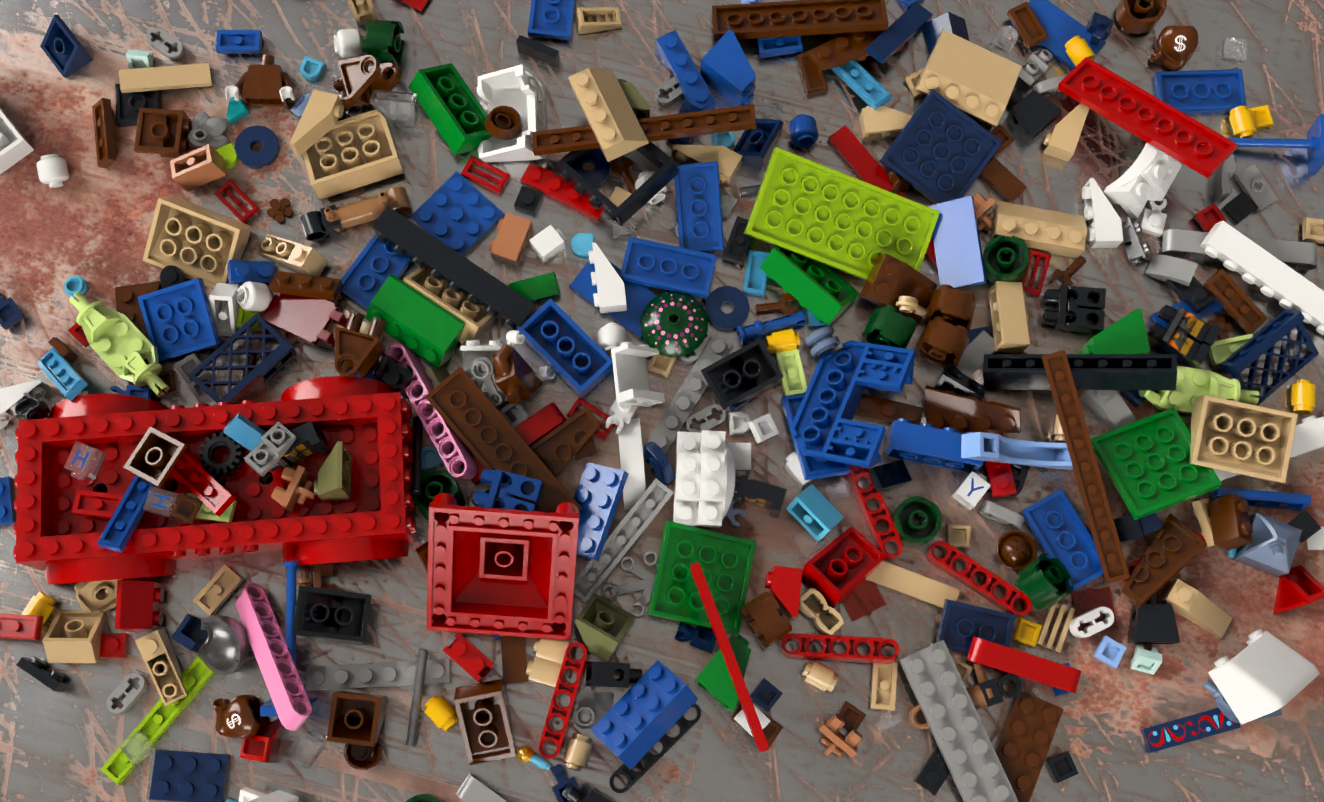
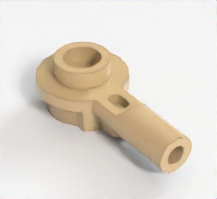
[895,296,927,317]

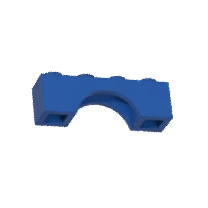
[656,30,716,111]

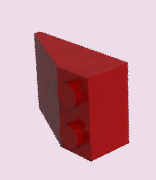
[802,526,886,608]

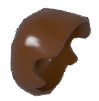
[344,741,382,771]

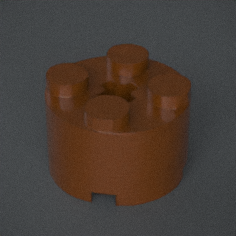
[1116,0,1167,34]
[926,284,976,331]
[916,316,969,367]
[739,591,793,649]

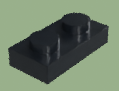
[722,216,753,266]
[1166,277,1216,314]
[16,656,69,692]
[914,745,950,796]

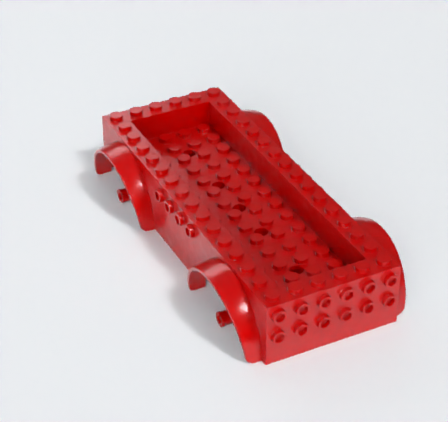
[13,376,417,585]

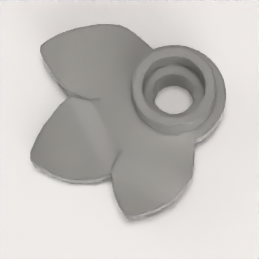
[189,112,229,149]
[573,686,614,729]

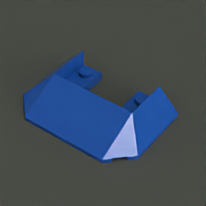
[790,340,915,468]

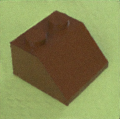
[123,426,187,488]
[326,691,387,747]

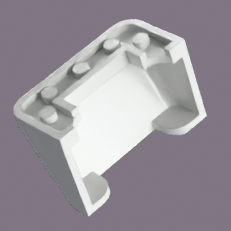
[477,64,547,162]
[1208,629,1320,724]

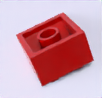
[765,566,803,621]
[115,580,164,632]

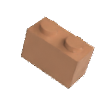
[170,144,226,192]
[489,212,533,268]

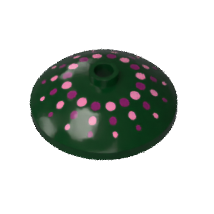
[640,291,708,358]

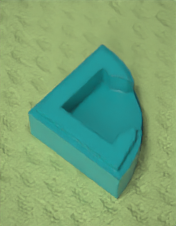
[226,97,250,125]

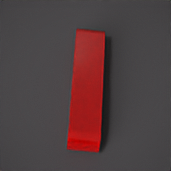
[462,402,567,485]
[846,464,903,560]
[926,541,1032,617]
[781,633,899,664]
[966,637,1082,694]
[538,642,589,759]

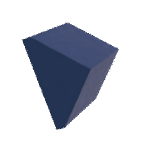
[922,12,969,58]
[40,14,93,78]
[733,119,784,171]

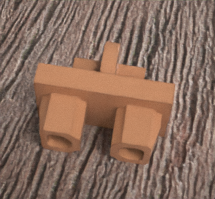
[974,193,996,232]
[271,465,315,512]
[296,563,334,590]
[819,714,863,758]

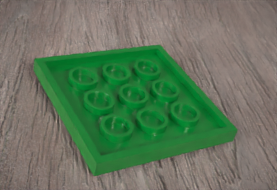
[1091,407,1222,520]
[647,521,756,634]

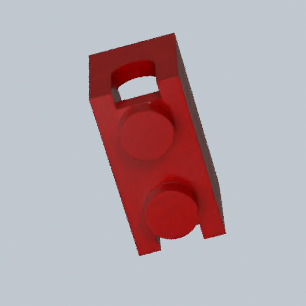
[443,632,497,683]

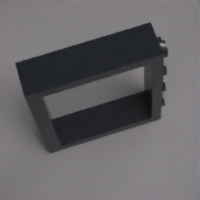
[557,142,678,226]

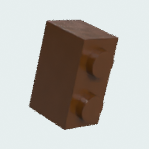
[1208,493,1253,550]

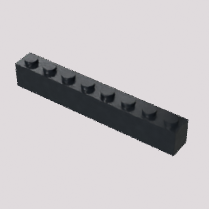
[372,206,537,330]
[983,354,1177,390]

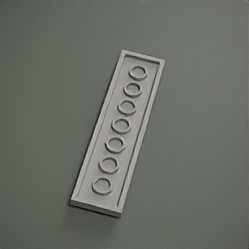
[899,640,1018,802]

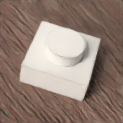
[748,413,779,444]

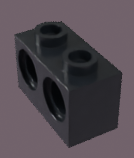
[934,365,987,400]

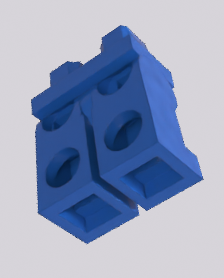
[473,469,545,511]

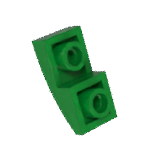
[508,272,561,301]

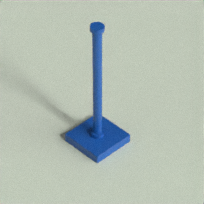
[1228,114,1324,173]
[260,560,320,717]

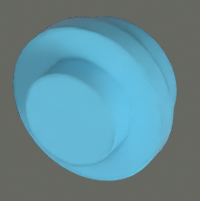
[64,276,88,298]

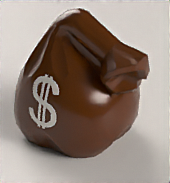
[1150,26,1199,71]
[213,695,268,738]

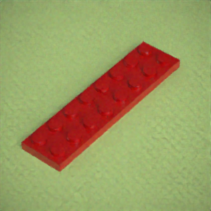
[1058,57,1238,179]

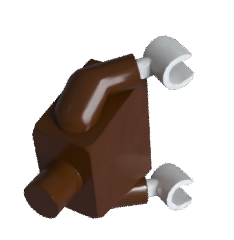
[225,55,295,107]
[493,330,556,404]

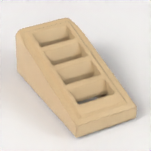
[575,7,622,34]

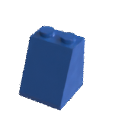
[700,29,756,107]

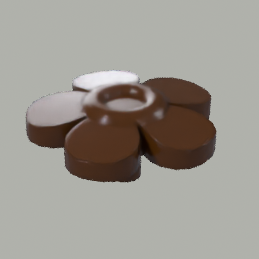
[267,198,293,222]
[1207,316,1233,340]

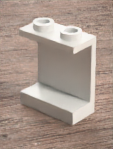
[460,340,507,401]
[611,342,665,407]

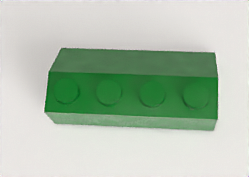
[409,63,492,155]
[760,246,860,326]
[365,274,466,368]

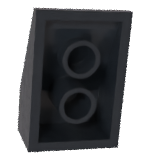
[701,338,784,410]
[291,586,371,645]

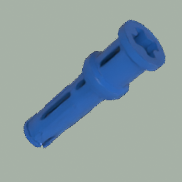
[736,311,806,345]

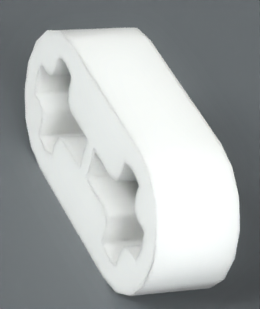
[1069,607,1114,638]

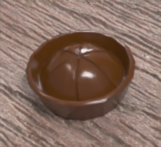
[485,106,523,140]
[996,530,1037,570]

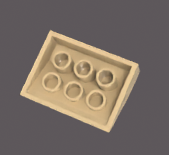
[914,29,1022,127]
[303,107,404,200]
[143,195,252,289]
[1190,395,1298,483]

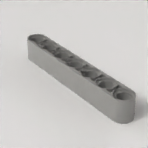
[1162,229,1317,270]

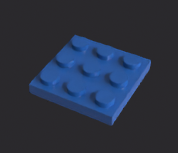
[410,171,505,257]
[138,278,221,362]

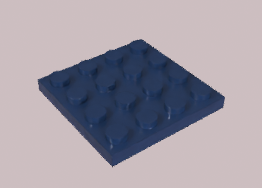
[879,89,1002,204]

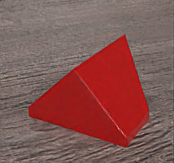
[1273,565,1324,615]
[239,718,284,763]

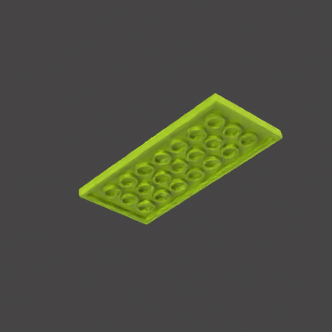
[744,147,940,280]

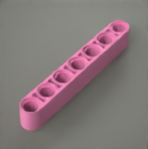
[387,343,477,480]
[235,583,312,731]

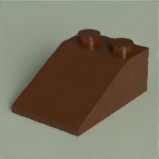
[859,254,938,325]
[454,679,517,765]

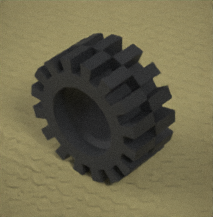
[198,432,246,478]

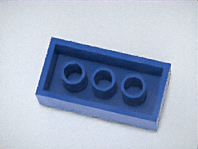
[518,298,613,399]
[883,418,983,473]
[591,660,698,770]

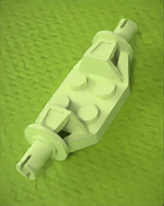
[69,292,169,397]
[1138,366,1260,415]

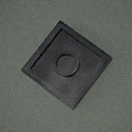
[115,84,162,127]

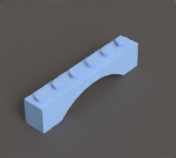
[961,432,1073,470]

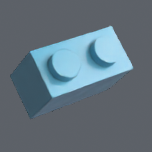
[785,484,844,542]

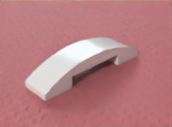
[617,418,646,511]

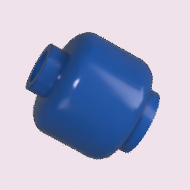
[789,114,819,148]

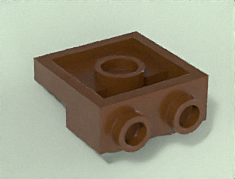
[134,108,192,158]

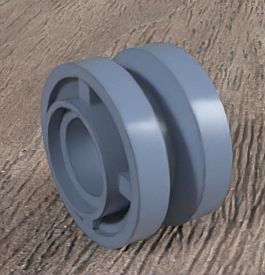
[804,326,841,357]

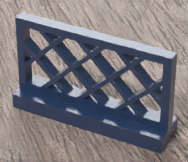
[1221,309,1319,406]
[188,313,297,404]

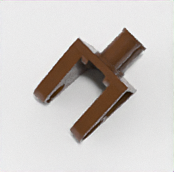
[332,55,402,111]
[335,311,387,378]

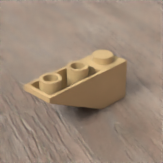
[671,145,742,186]
[256,234,328,276]
[135,628,188,706]

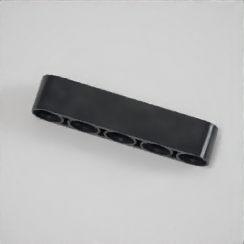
[609,703,701,793]

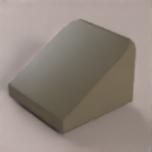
[427,366,450,387]

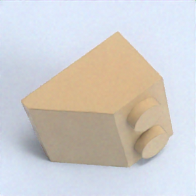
[42,610,107,664]

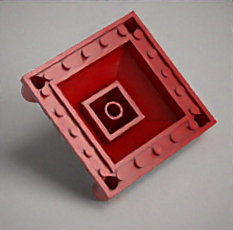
[426,493,580,640]

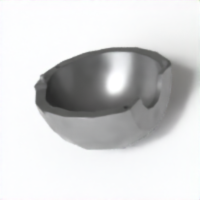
[199,615,250,676]

